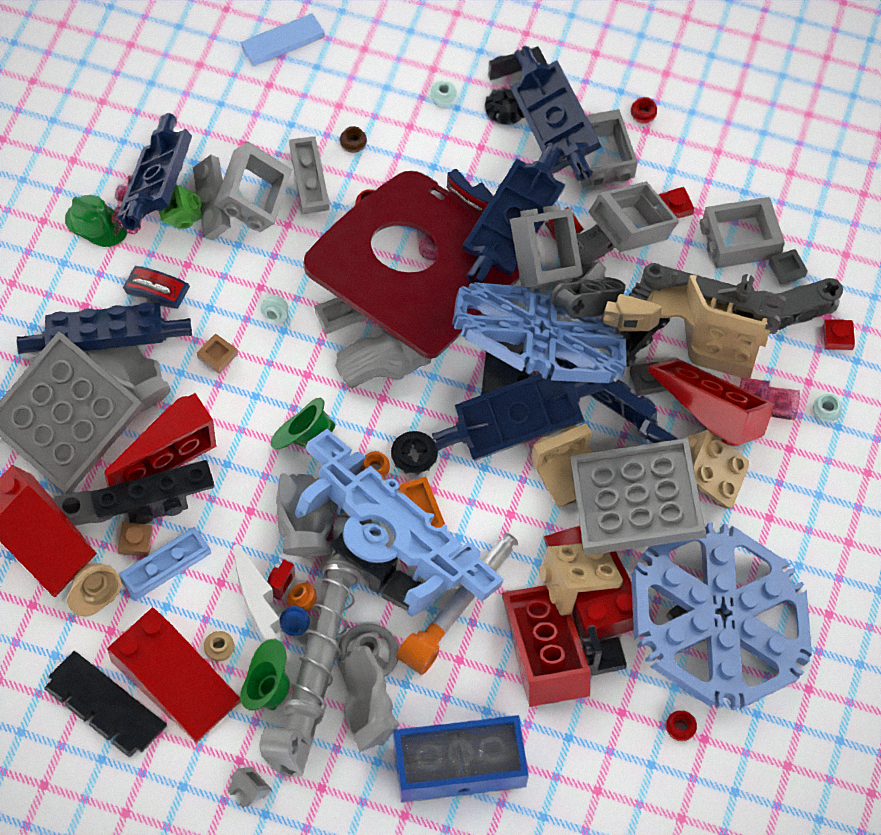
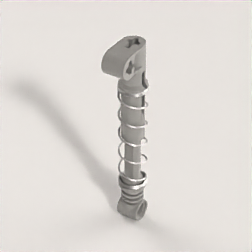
[259,516,373,777]

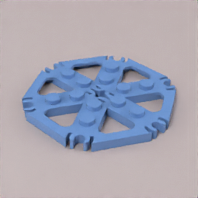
[452,282,627,383]
[631,522,812,710]

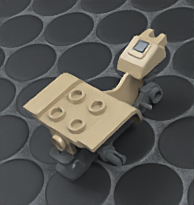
[603,263,786,380]

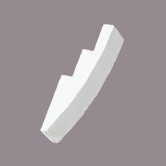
[233,543,288,661]

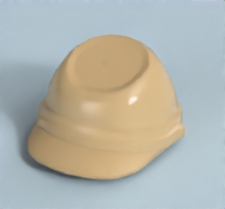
[67,563,122,617]

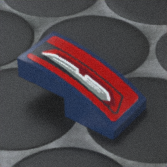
[446,168,493,212]
[122,265,190,309]

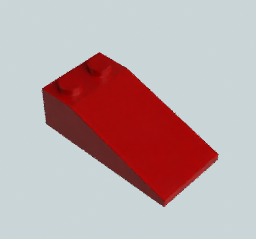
[648,358,775,446]
[104,392,217,487]
[0,465,97,597]
[543,526,634,640]
[502,585,590,707]
[107,607,241,744]

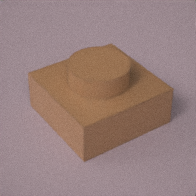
[197,333,238,374]
[118,522,153,557]

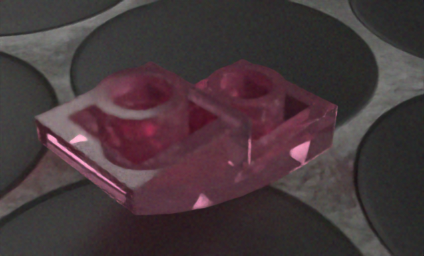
[739,378,801,421]

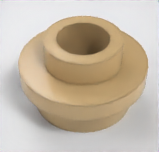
[204,631,235,661]

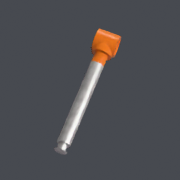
[396,533,518,676]

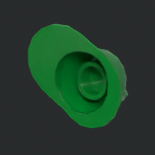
[65,194,128,247]
[270,397,336,450]
[240,639,290,711]

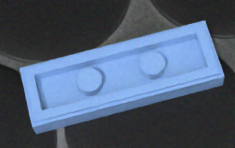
[241,13,325,67]
[119,527,212,601]

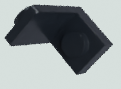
[488,46,548,80]
[332,531,398,594]
[582,625,627,676]

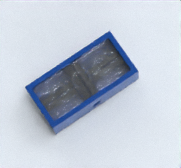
[393,715,529,803]

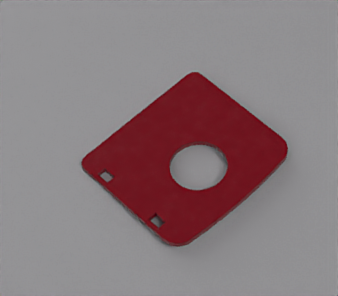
[303,170,540,359]

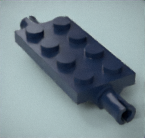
[510,46,602,181]
[117,113,193,230]
[462,143,566,283]
[16,302,192,354]
[555,357,678,443]
[432,365,605,461]

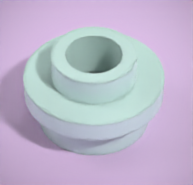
[430,81,457,107]
[260,295,289,322]
[813,393,842,422]

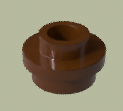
[340,126,367,153]

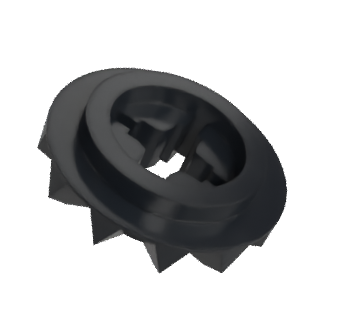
[484,86,524,125]
[391,431,438,476]

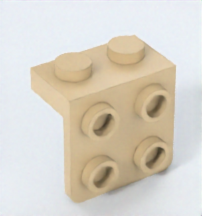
[531,423,592,507]
[686,430,750,509]
[539,543,623,615]

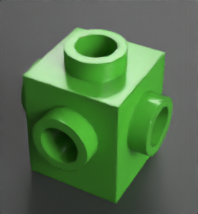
[159,185,202,229]

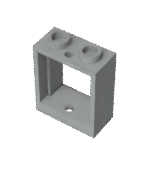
[580,109,638,188]
[215,141,293,232]
[588,181,679,253]
[700,197,785,268]
[510,205,583,286]

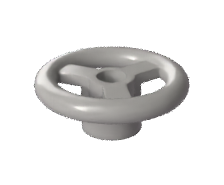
[338,623,399,677]

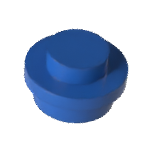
[280,606,310,636]

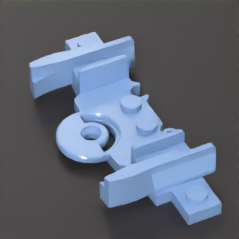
[294,429,504,617]

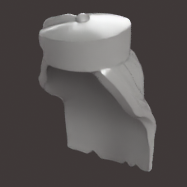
[335,332,432,389]
[86,346,171,412]
[276,473,335,559]
[338,646,400,752]

